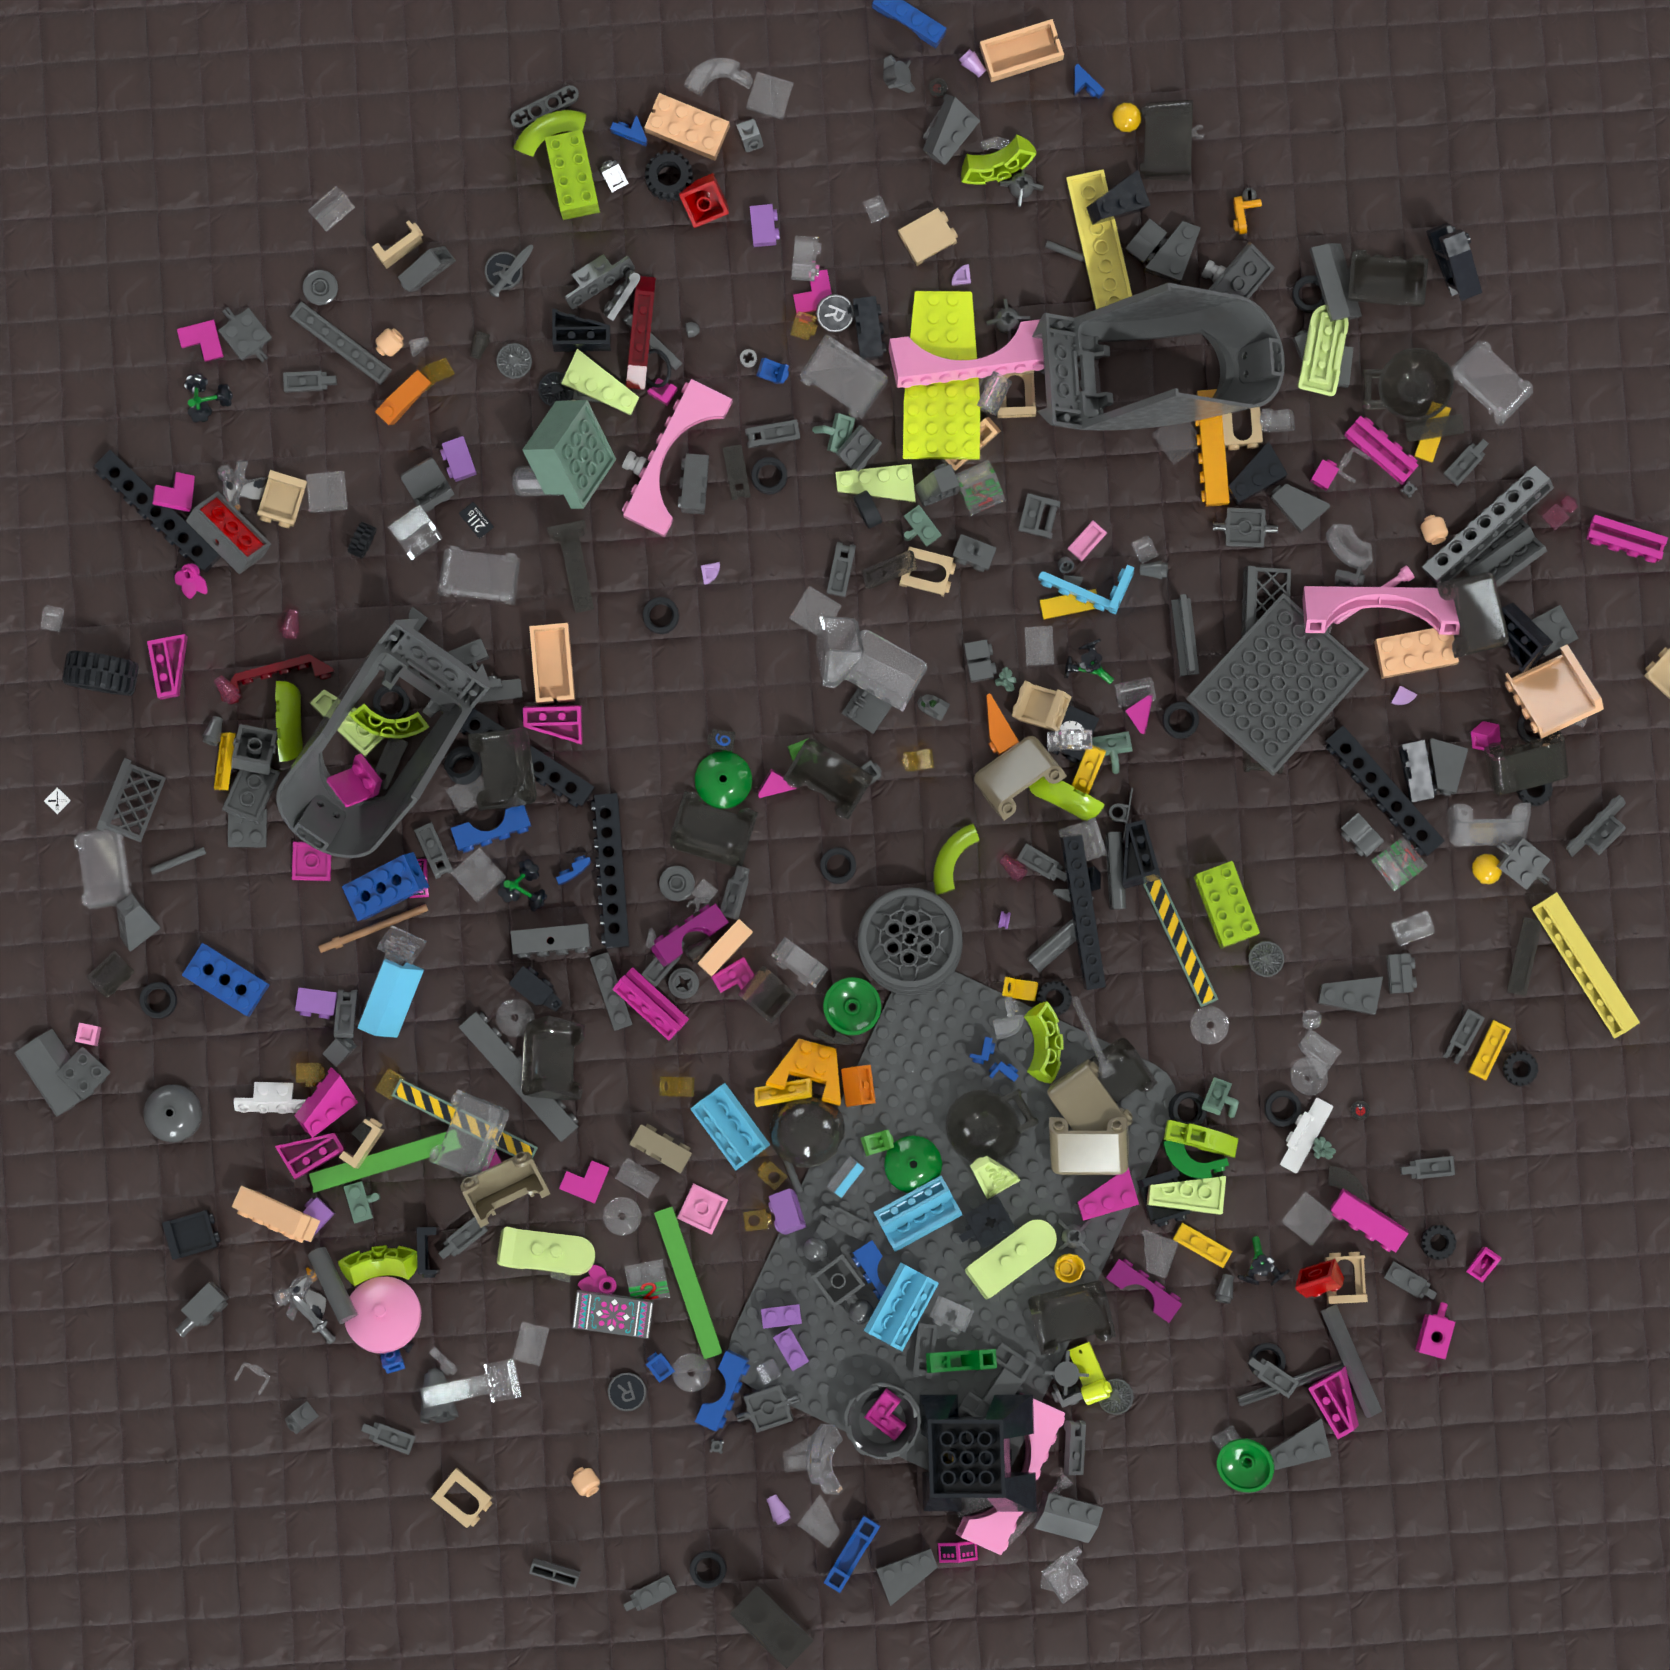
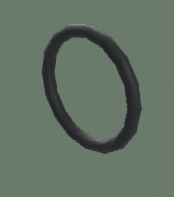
[646,349,672,388]

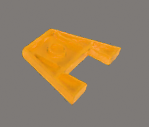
[766,1039,841,1106]

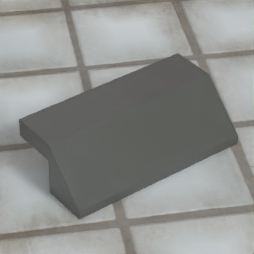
[1309,243,1362,322]
[1464,518,1547,595]
[14,1029,94,1117]

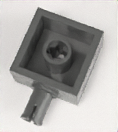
[175,1282,229,1337]

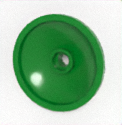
[695,751,752,809]
[823,977,881,1035]
[884,1136,942,1193]
[1217,1439,1275,1493]

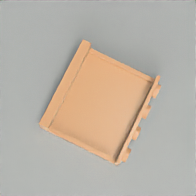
[1505,645,1604,739]

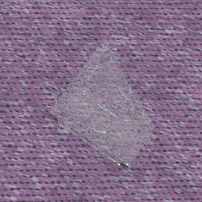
[1298,1029,1341,1081]
[1143,1229,1179,1279]

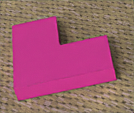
[793,269,832,314]
[177,320,224,362]
[152,472,195,512]
[711,957,763,1000]
[559,1161,609,1203]
[864,1388,907,1441]

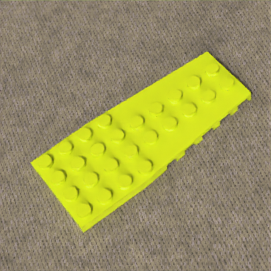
[903,291,980,459]

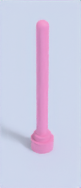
[1334,565,1415,624]

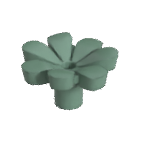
[995,667,1016,692]
[1313,1137,1336,1160]

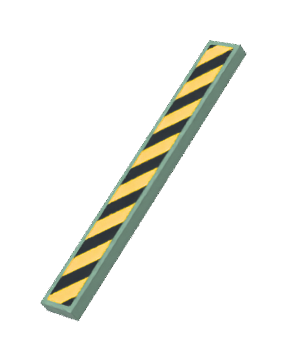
[1143,878,1218,1008]
[391,1078,538,1158]

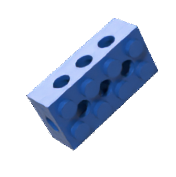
[342,852,429,921]
[182,943,270,1017]

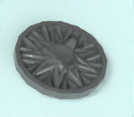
[303,270,338,305]
[496,343,532,379]
[659,866,695,902]
[1248,941,1284,977]
[1099,1379,1134,1415]

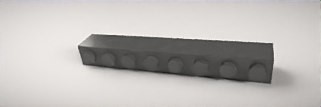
[459,1012,579,1142]

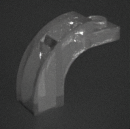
[684,58,753,96]
[806,1424,843,1495]

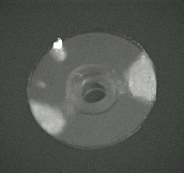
[496,999,535,1037]
[1190,1006,1229,1045]
[1290,1058,1328,1095]
[603,1197,642,1236]
[672,1353,711,1392]

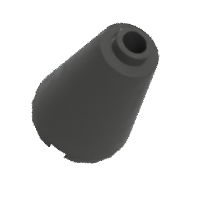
[420,1368,459,1424]

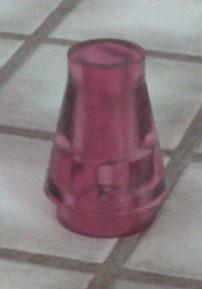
[281,609,299,639]
[214,675,241,704]
[999,854,1028,882]

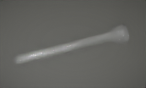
[1072,996,1115,1078]
[1008,1473,1073,1547]

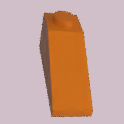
[375,370,432,425]
[986,693,1019,755]

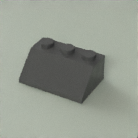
[1033,1491,1103,1543]

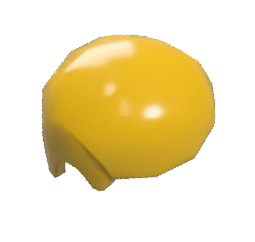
[1112,103,1141,132]
[1472,854,1502,884]
[1054,1253,1085,1283]

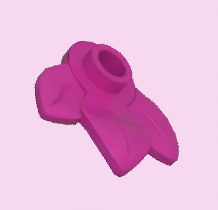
[175,563,208,599]
[578,1265,617,1294]

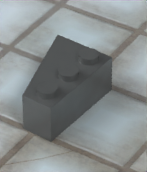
[923,94,980,165]
[678,453,709,515]
[915,463,960,507]
[1317,977,1383,1015]
[1268,1418,1331,1470]
[876,1548,938,1606]

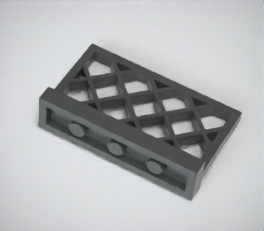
[1241,566,1291,638]
[1171,594,1199,676]
[96,758,166,842]

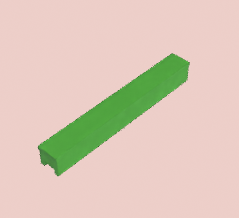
[309,1129,463,1193]
[654,1207,723,1360]

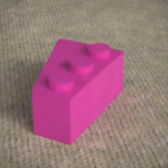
[147,634,188,700]
[523,705,583,745]
[294,1067,358,1138]
[275,1133,346,1180]
[1077,1168,1139,1221]
[1308,1366,1359,1439]

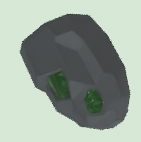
[917,694,950,722]

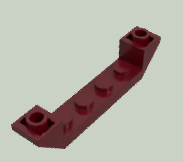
[626,276,656,390]
[221,654,335,705]

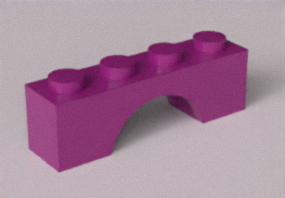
[651,903,729,967]
[1105,1258,1182,1323]

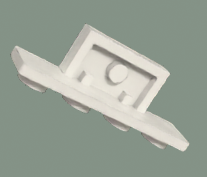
[234,1082,306,1114]
[1280,1098,1333,1173]

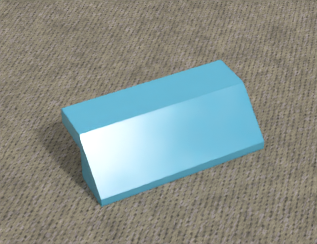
[358,959,424,1038]
[691,1083,770,1171]
[874,1176,963,1252]
[864,1262,939,1351]

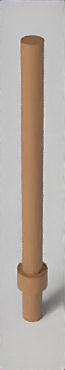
[318,904,428,953]

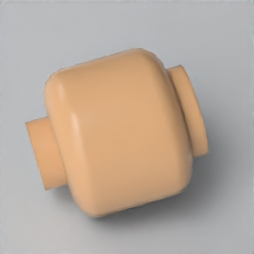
[375,328,404,357]
[1420,515,1448,545]
[571,1467,600,1497]

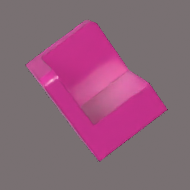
[648,378,678,406]
[1471,721,1501,752]

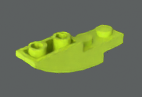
[1163,1120,1238,1158]

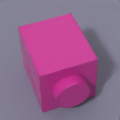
[1310,459,1339,491]

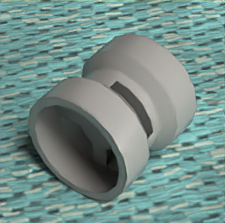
[1201,260,1226,283]
[622,451,647,476]

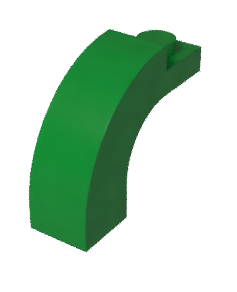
[1163,1141,1229,1179]
[926,1349,997,1373]

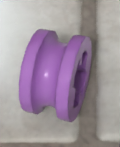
[998,911,1011,929]

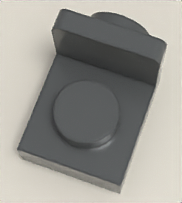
[1335,566,1365,587]

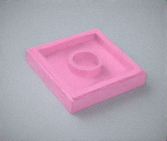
[677,1183,728,1235]

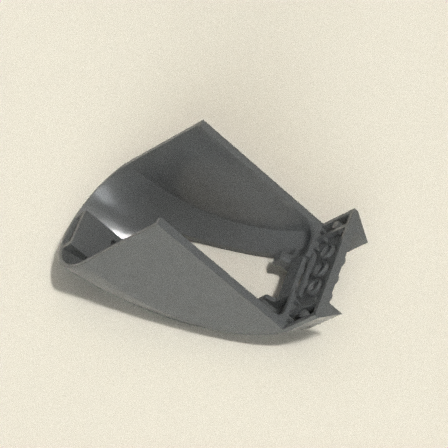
[1032,283,1285,430]
[276,619,491,858]

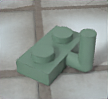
[813,413,855,453]
[904,505,942,547]
[1091,731,1132,774]
[1202,1077,1239,1118]
[344,1181,381,1224]

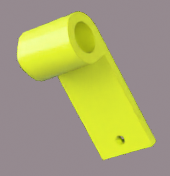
[1068,1342,1112,1405]

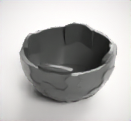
[844,1383,921,1460]

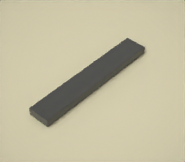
[290,302,392,385]
[1321,1304,1382,1418]

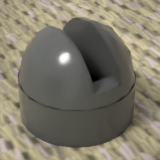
[1241,188,1257,202]
[685,322,700,338]
[1058,556,1074,573]

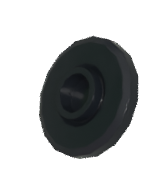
[538,372,574,407]

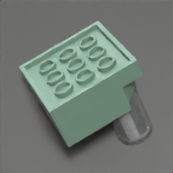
[512,400,616,509]

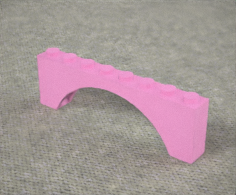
[888,320,1044,388]
[622,379,733,537]
[1302,586,1461,635]
[956,1393,1065,1555]

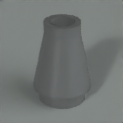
[1140,560,1168,579]
[202,716,223,746]
[1214,1274,1234,1304]

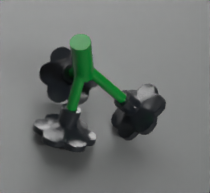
[184,373,233,423]
[1064,639,1114,684]
[498,859,547,912]
[1237,1236,1290,1286]

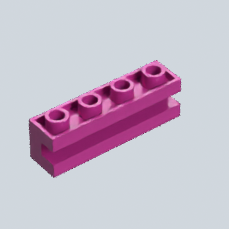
[1344,416,1419,485]
[1586,515,1668,563]
[613,967,689,1041]
[1330,1188,1409,1253]

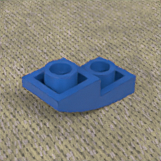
[556,855,592,886]

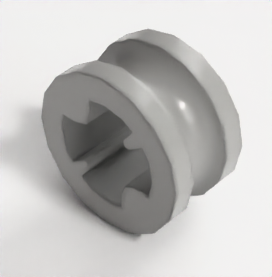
[740,349,757,368]

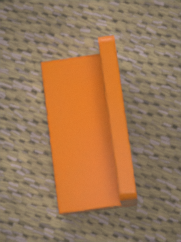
[841,1065,876,1107]

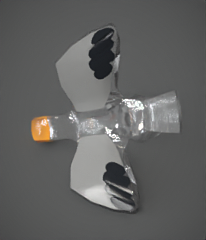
[216,460,268,511]
[275,1267,326,1321]

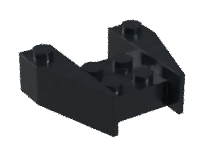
[1426,223,1482,301]

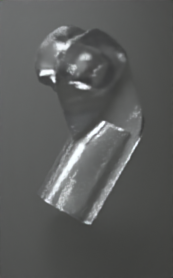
[981,136,1010,150]

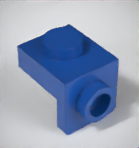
[756,358,789,384]
[969,1037,996,1064]
[989,1061,1019,1082]
[380,1349,405,1374]
[645,1352,675,1383]

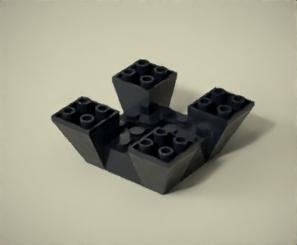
[919,1395,1037,1512]

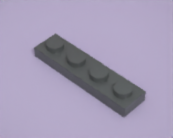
[590,952,633,1031]

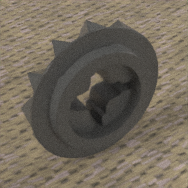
[668,968,699,999]

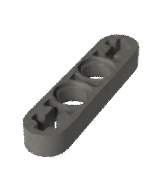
[511,85,579,129]
[622,313,682,371]

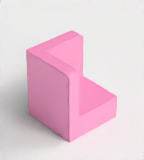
[75,1023,101,1046]

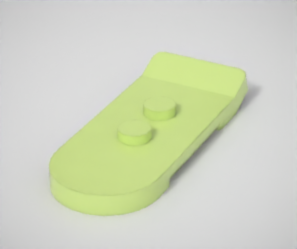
[1298,305,1349,396]
[965,1220,1057,1299]
[497,1227,595,1275]

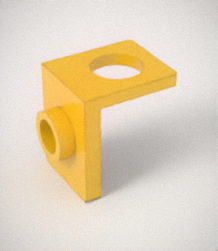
[1002,977,1038,1001]

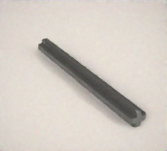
[1237,1360,1344,1406]

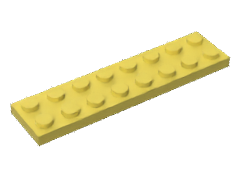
[1066,169,1132,309]

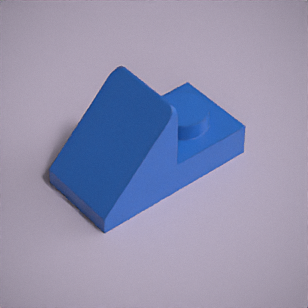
[1074,64,1105,99]
[610,115,648,146]

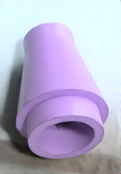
[959,49,987,78]
[767,1494,791,1525]

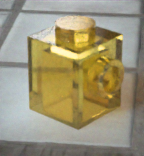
[790,311,818,340]
[296,1063,325,1087]

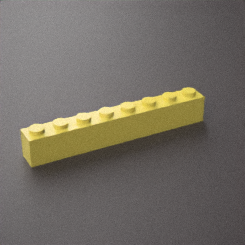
[1532,892,1640,1039]

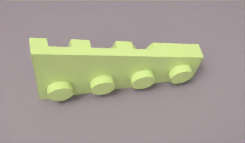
[562,349,639,415]
[836,464,916,503]
[310,690,385,757]
[970,1156,1021,1200]
[1147,1176,1226,1215]

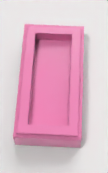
[1067,521,1107,562]

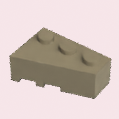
[629,1124,693,1173]

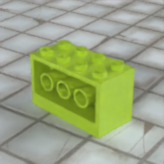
[545,130,600,220]
[1193,861,1260,949]

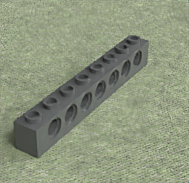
[1422,466,1554,588]

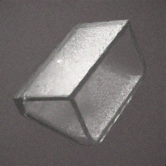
[816,617,864,688]
[837,630,927,711]

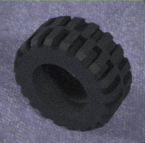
[62,650,139,696]

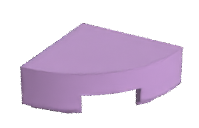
[952,264,971,286]
[701,562,720,585]
[1391,686,1417,705]

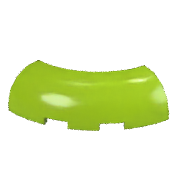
[514,110,586,157]
[961,135,1037,185]
[275,681,303,762]
[349,703,429,739]
[1029,776,1105,821]
[934,823,979,895]
[1024,1002,1063,1083]
[338,1245,417,1286]

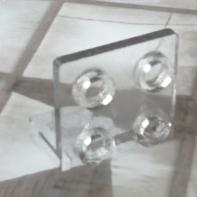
[977,371,1012,416]
[1058,817,1107,862]
[1041,1546,1089,1604]

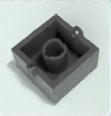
[231,724,277,775]

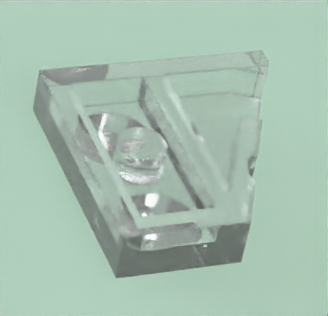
[783,1431,823,1472]
[798,1495,840,1548]

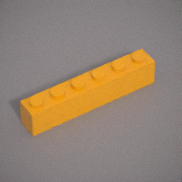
[1195,389,1230,507]

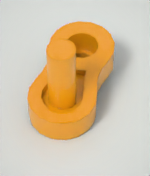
[1233,196,1262,235]

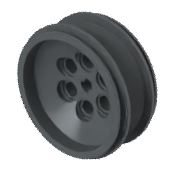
[858,888,963,995]

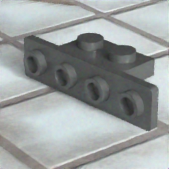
[565,254,635,309]
[478,676,523,703]
[1566,795,1626,857]

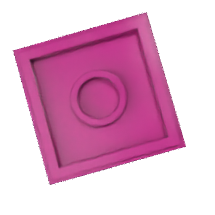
[292,842,332,881]

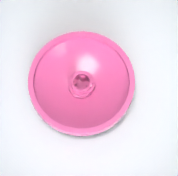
[345,1277,422,1353]

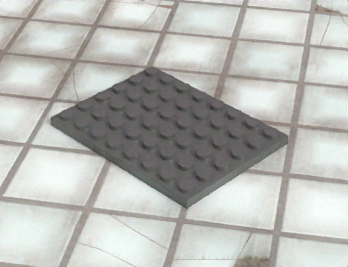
[1187,593,1369,776]

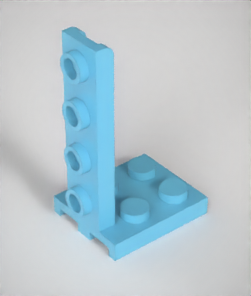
[1038,565,1134,615]

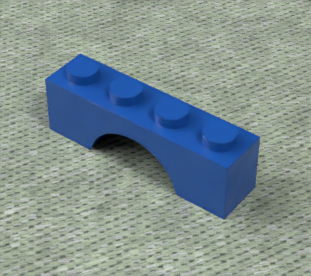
[872,0,947,49]
[451,803,532,853]
[852,1240,887,1300]
[695,1350,750,1432]
[823,1515,880,1593]

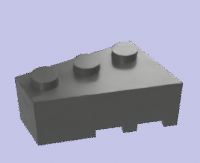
[1144,221,1201,285]

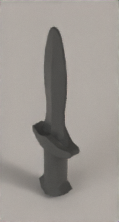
[490,245,533,297]
[292,1295,336,1344]

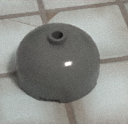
[143,1084,203,1142]

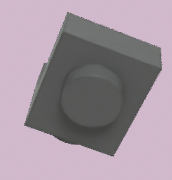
[736,119,764,152]
[1051,1384,1083,1408]
[285,1401,319,1434]

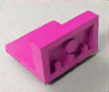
[326,754,382,807]

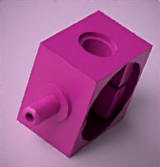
[1415,1302,1455,1359]

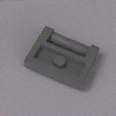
[1018,493,1061,539]

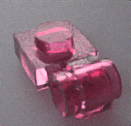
[1542,495,1579,531]

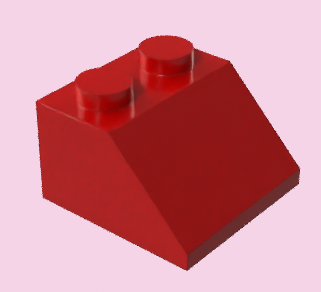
[679,173,729,228]
[1295,1259,1344,1298]

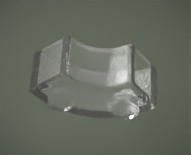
[791,236,822,281]
[1326,524,1373,570]
[771,937,828,987]

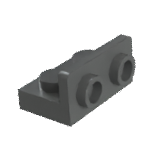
[836,425,882,472]

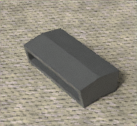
[529,1558,581,1588]

